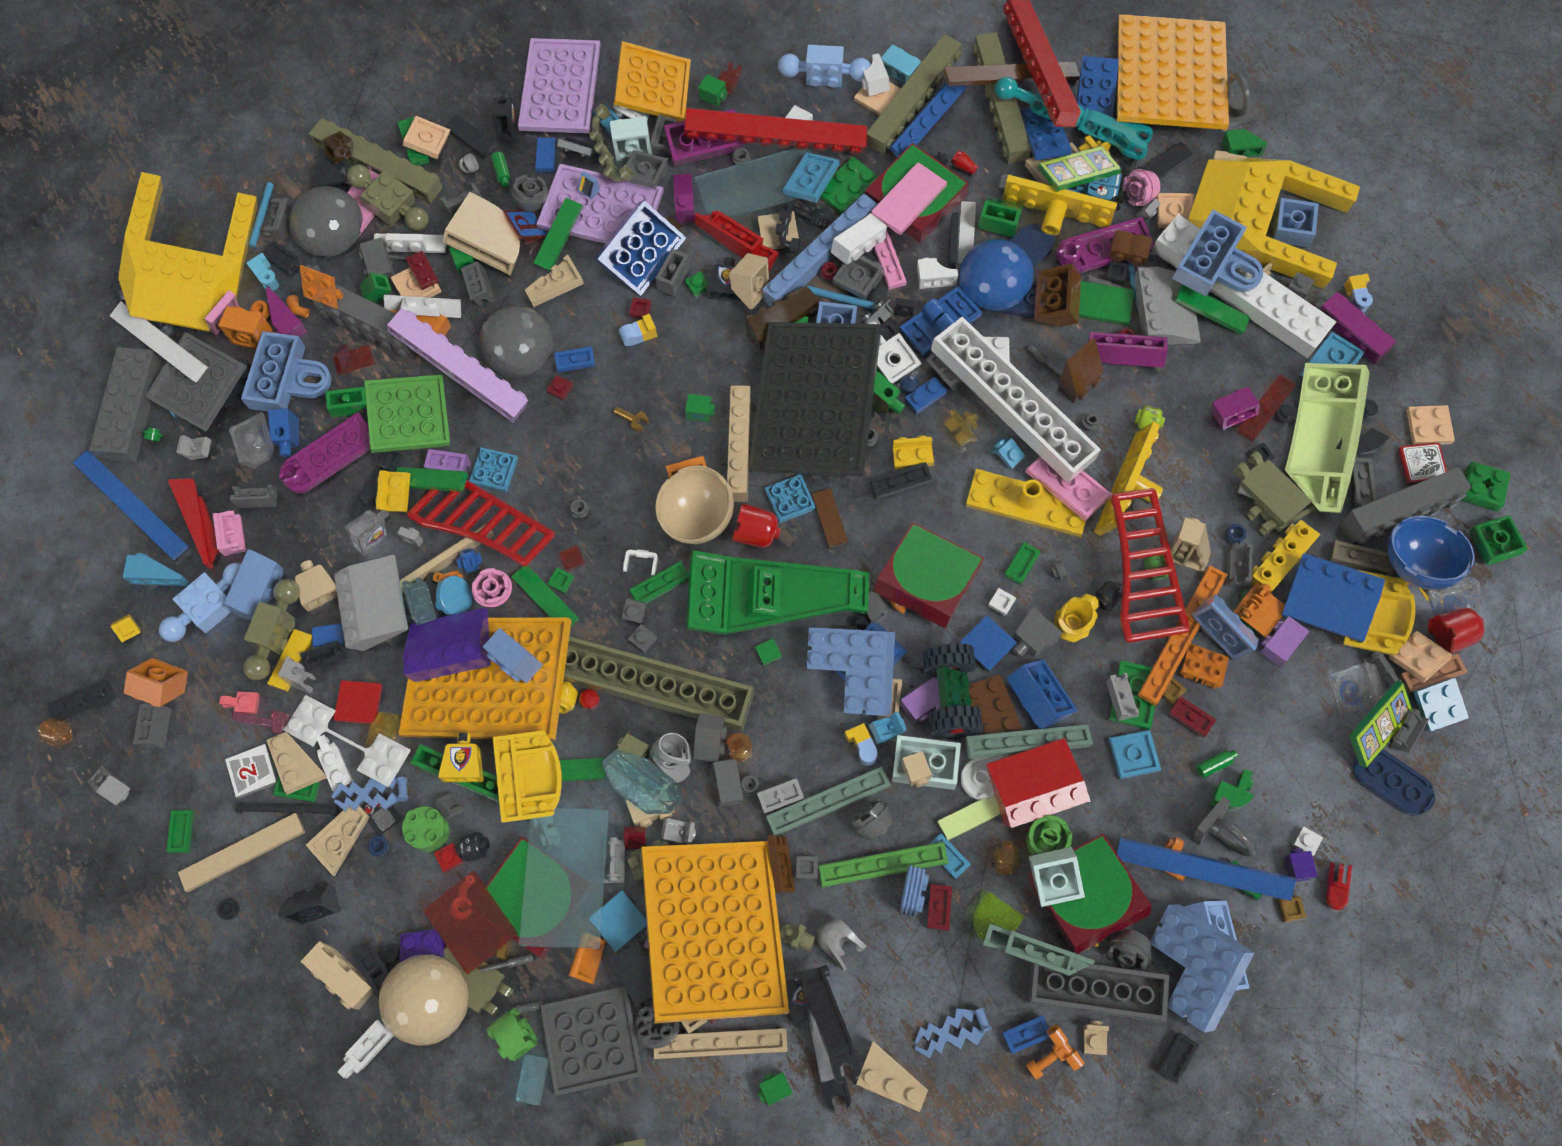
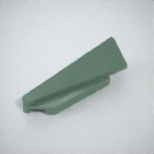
[983,924,1095,976]

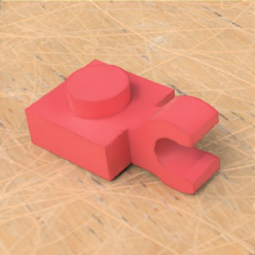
[219,692,260,714]

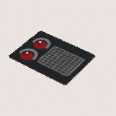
[361,792,402,836]

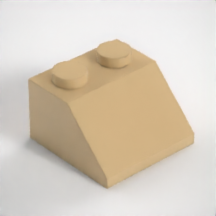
[729,253,769,310]

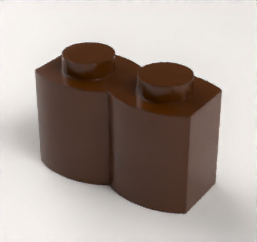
[1108,230,1152,266]

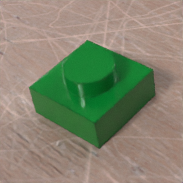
[685,271,708,297]

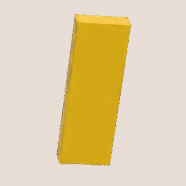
[267,629,313,692]

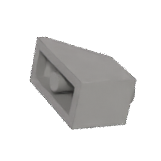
[88,765,131,806]

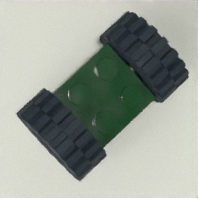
[922,643,983,740]

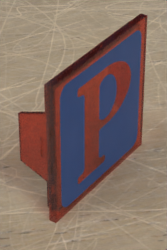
[503,210,548,244]

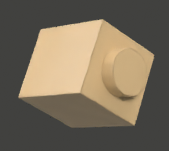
[902,751,932,787]

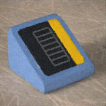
[578,171,600,199]

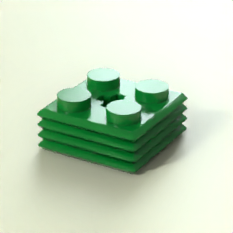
[1461,461,1511,511]
[1469,515,1528,565]

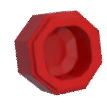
[579,689,600,710]

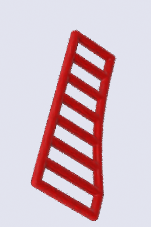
[407,480,555,567]
[1111,488,1190,643]

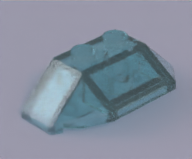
[602,750,682,814]

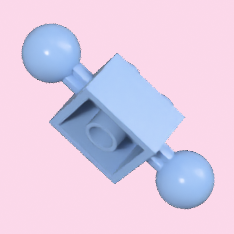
[778,45,871,87]
[159,563,241,642]

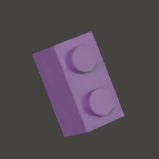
[1260,616,1309,667]
[900,677,941,725]

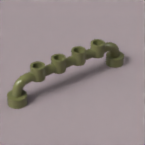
[589,104,635,183]

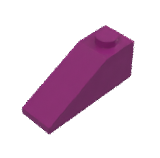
[674,174,695,223]
[266,287,307,337]

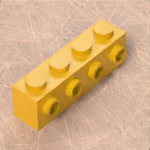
[1250,520,1320,593]

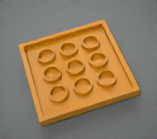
[613,41,691,122]

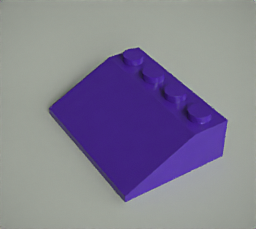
[403,607,491,682]

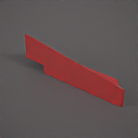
[695,211,778,272]
[168,479,220,569]

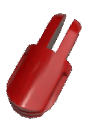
[1326,861,1353,910]

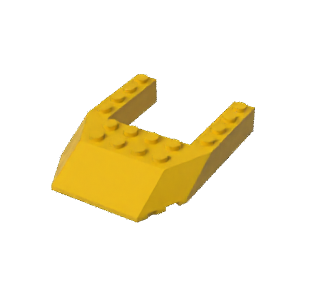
[1188,158,1360,289]
[118,172,257,332]

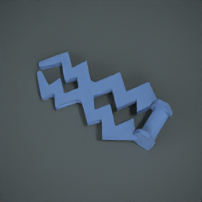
[332,776,409,812]
[915,1008,992,1059]

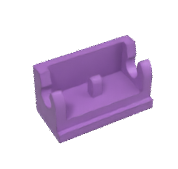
[424,449,471,473]

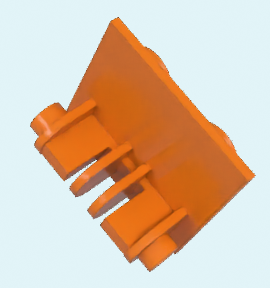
[300,265,343,309]
[1233,583,1285,638]
[1179,643,1229,689]

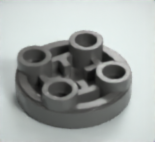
[634,1006,679,1049]

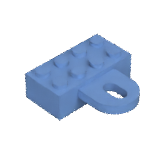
[1172,210,1263,296]
[241,331,332,412]

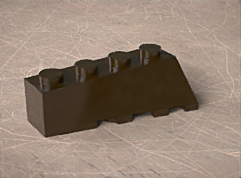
[745,285,820,351]

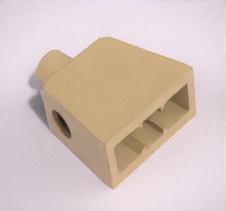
[295,560,337,611]

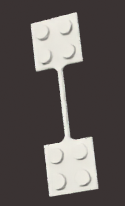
[284,695,411,787]

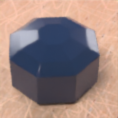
[900,374,919,395]
[1226,524,1246,545]
[367,835,390,857]

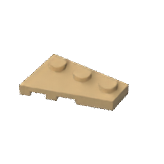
[267,732,327,795]

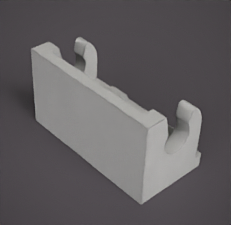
[278,657,316,694]
[1106,673,1139,721]
[756,778,804,813]

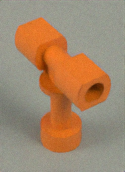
[1026,1024,1085,1080]

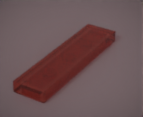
[1236,374,1296,442]

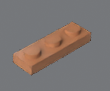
[1399,654,1467,694]

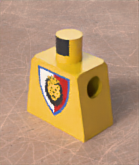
[438,733,483,782]

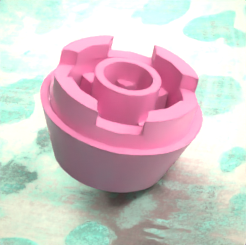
[1123,169,1160,206]
[472,568,512,607]

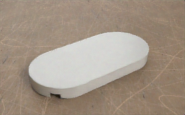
[961,755,1010,800]

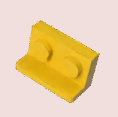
[892,436,934,469]
[376,470,410,512]

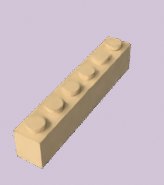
[727,386,751,502]

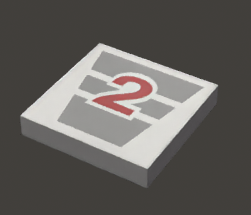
[225,744,277,799]

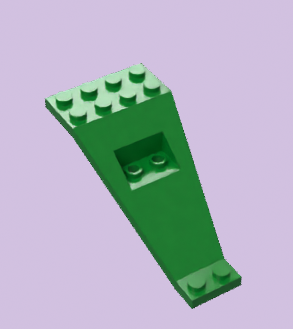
[686,550,869,635]

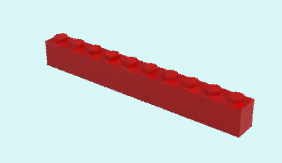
[1003,0,1081,127]
[683,108,867,155]

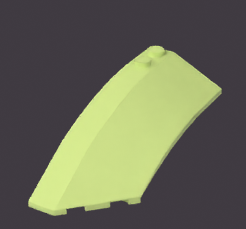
[1284,363,1369,513]

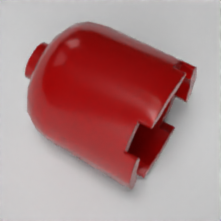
[732,503,781,548]
[1428,607,1485,654]

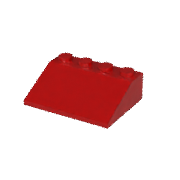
[986,738,1090,828]

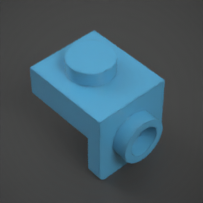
[990,438,1025,469]
[869,712,906,744]

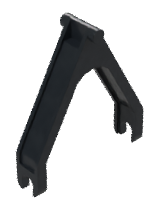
[793,965,860,1113]

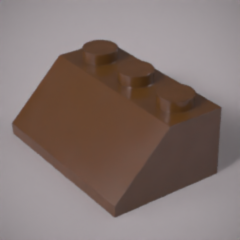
[1034,263,1081,327]

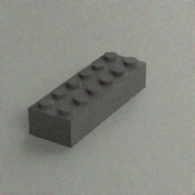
[313,284,418,360]
[89,347,163,463]
[1339,467,1471,545]
[1028,963,1169,1023]

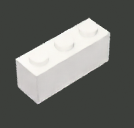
[831,214,887,265]

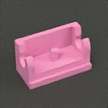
[213,511,246,556]

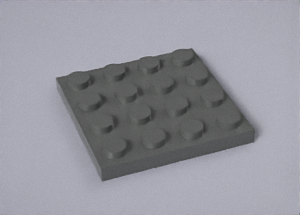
[145,332,247,431]
[540,986,644,1096]

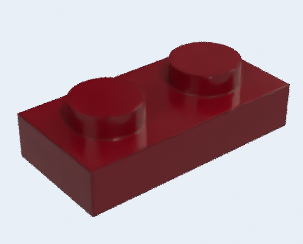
[406,250,439,290]
[1168,696,1216,738]
[927,884,952,931]

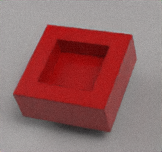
[434,843,464,873]

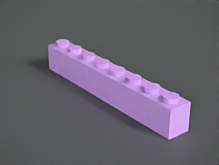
[387,308,528,423]

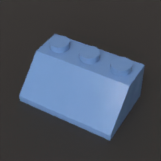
[224,549,283,621]
[1191,594,1259,660]

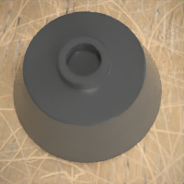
[511,175,548,212]
[850,798,893,840]
[1107,929,1151,972]

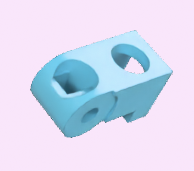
[246,253,280,291]

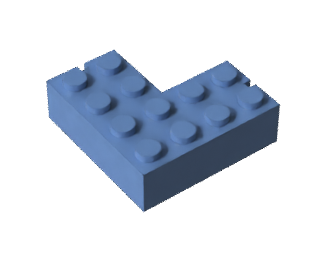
[807,627,895,716]
[1150,904,1255,1032]

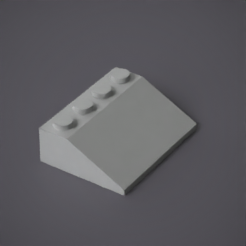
[1134,267,1201,345]
[334,555,408,651]

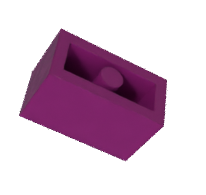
[1212,387,1260,430]

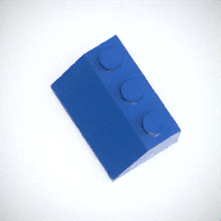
[1006,659,1078,729]

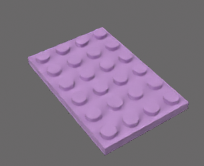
[518,38,601,133]
[537,164,664,244]

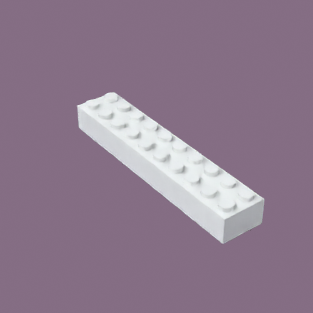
[1152,214,1336,359]
[931,317,1101,483]

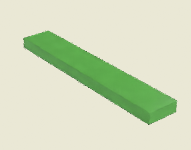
[818,842,949,888]

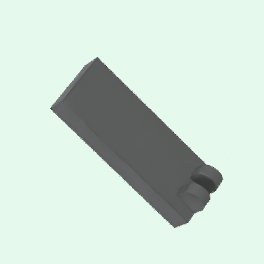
[1351,458,1377,508]

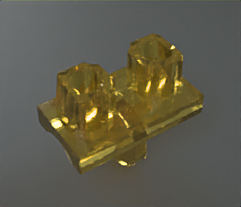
[944,409,979,446]

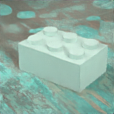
[892,735,961,790]

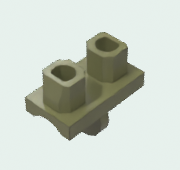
[780,924,815,953]

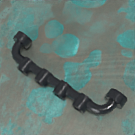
[776,196,800,254]

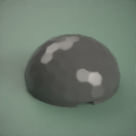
[289,186,363,257]
[478,305,554,378]

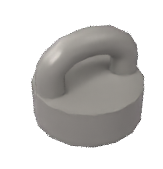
[459,153,479,173]

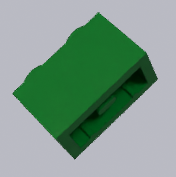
[978,196,1024,237]

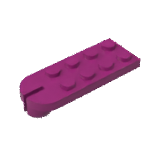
[1056,217,1155,273]
[279,413,371,493]

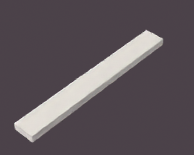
[110,301,208,383]

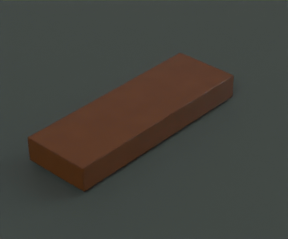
[812,488,848,548]

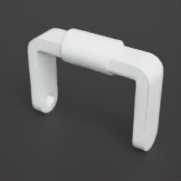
[623,549,658,575]

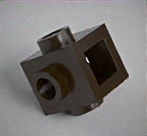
[323,131,353,164]

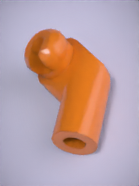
[286,295,310,318]
[433,571,463,583]

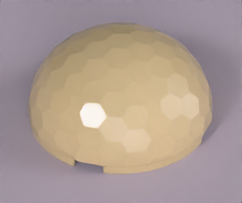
[656,466,734,544]
[379,955,469,1045]

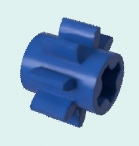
[456,548,482,572]

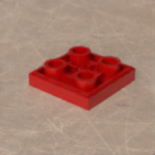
[334,680,383,725]

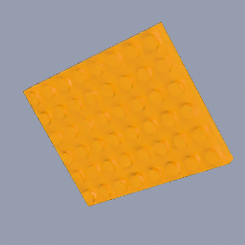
[1117,14,1229,130]
[398,618,571,740]
[641,841,789,1023]

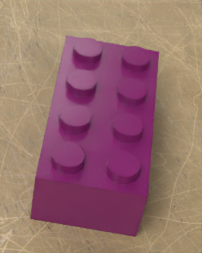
[664,108,744,167]

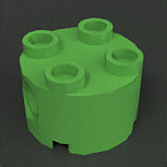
[402,806,450,853]
[1026,815,1072,856]
[487,1008,538,1061]

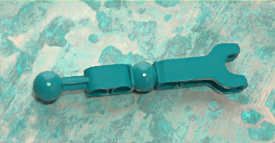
[995,76,1153,160]

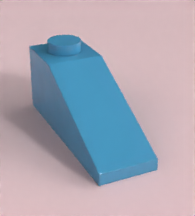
[123,553,190,586]

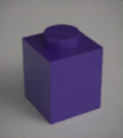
[1284,848,1318,882]

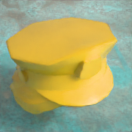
[1053,594,1099,642]

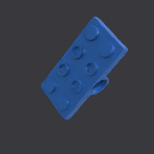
[1074,56,1119,130]
[1020,108,1072,161]
[899,286,982,357]

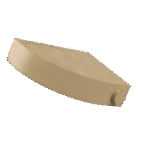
[442,192,520,275]

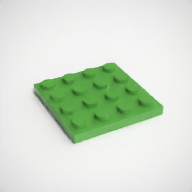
[364,375,450,453]

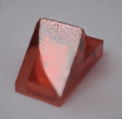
[333,344,375,375]

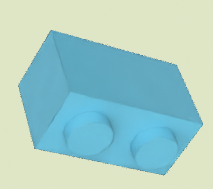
[881,44,922,84]

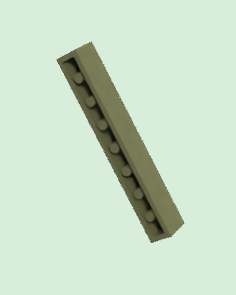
[972,32,1031,164]
[866,34,962,154]
[309,118,443,204]

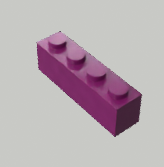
[1319,292,1396,364]
[1088,332,1168,368]

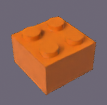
[218,306,274,349]
[124,658,188,707]

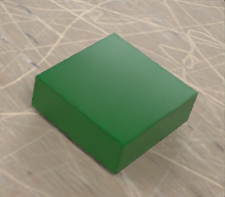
[547,567,575,594]
[755,639,782,666]

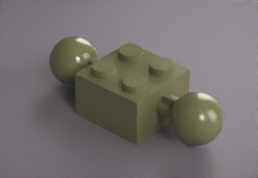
[347,164,429,231]
[243,579,300,680]

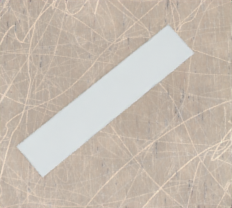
[958,201,976,263]

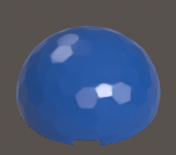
[958,239,1034,311]
[1388,516,1474,590]

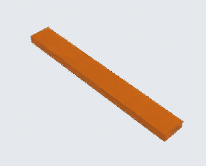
[1137,565,1228,706]

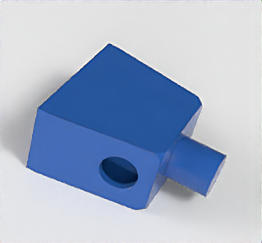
[268,408,299,457]

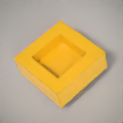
[111,614,141,642]

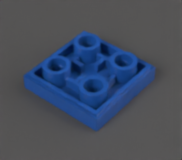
[959,616,1017,672]

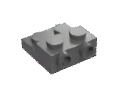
[624,150,668,189]
[833,255,884,300]

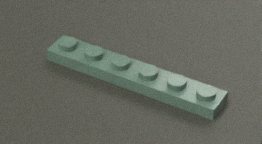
[965,725,1093,759]
[766,767,891,835]

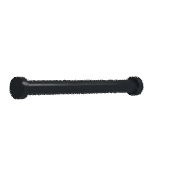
[235,801,339,816]

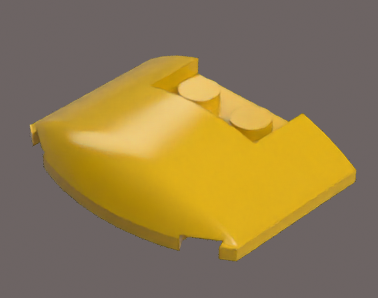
[1343,570,1415,655]
[493,730,562,823]

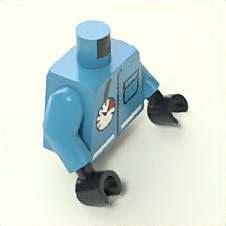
[1076,157,1130,211]

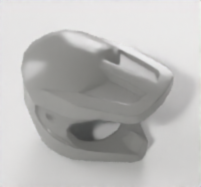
[649,733,691,783]
[816,917,867,972]

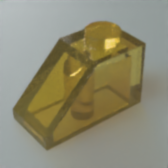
[364,712,401,748]

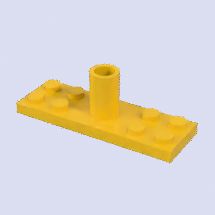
[1003,175,1117,235]
[1094,422,1163,536]
[966,469,1086,537]

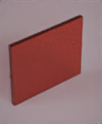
[424,871,518,975]

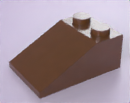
[1058,338,1104,404]

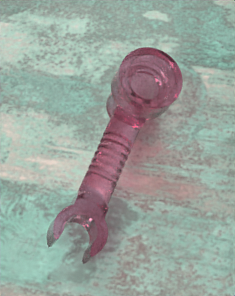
[232,711,290,734]

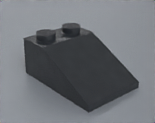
[278,883,341,926]

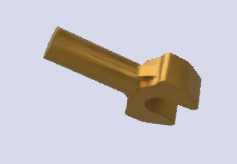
[614,407,649,432]

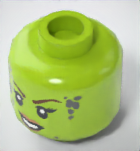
[1135,405,1165,430]

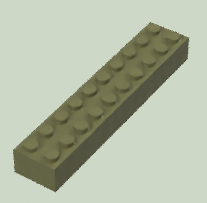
[563,636,754,732]

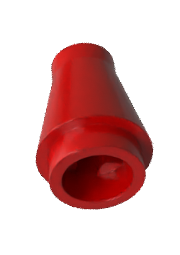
[951,150,979,176]

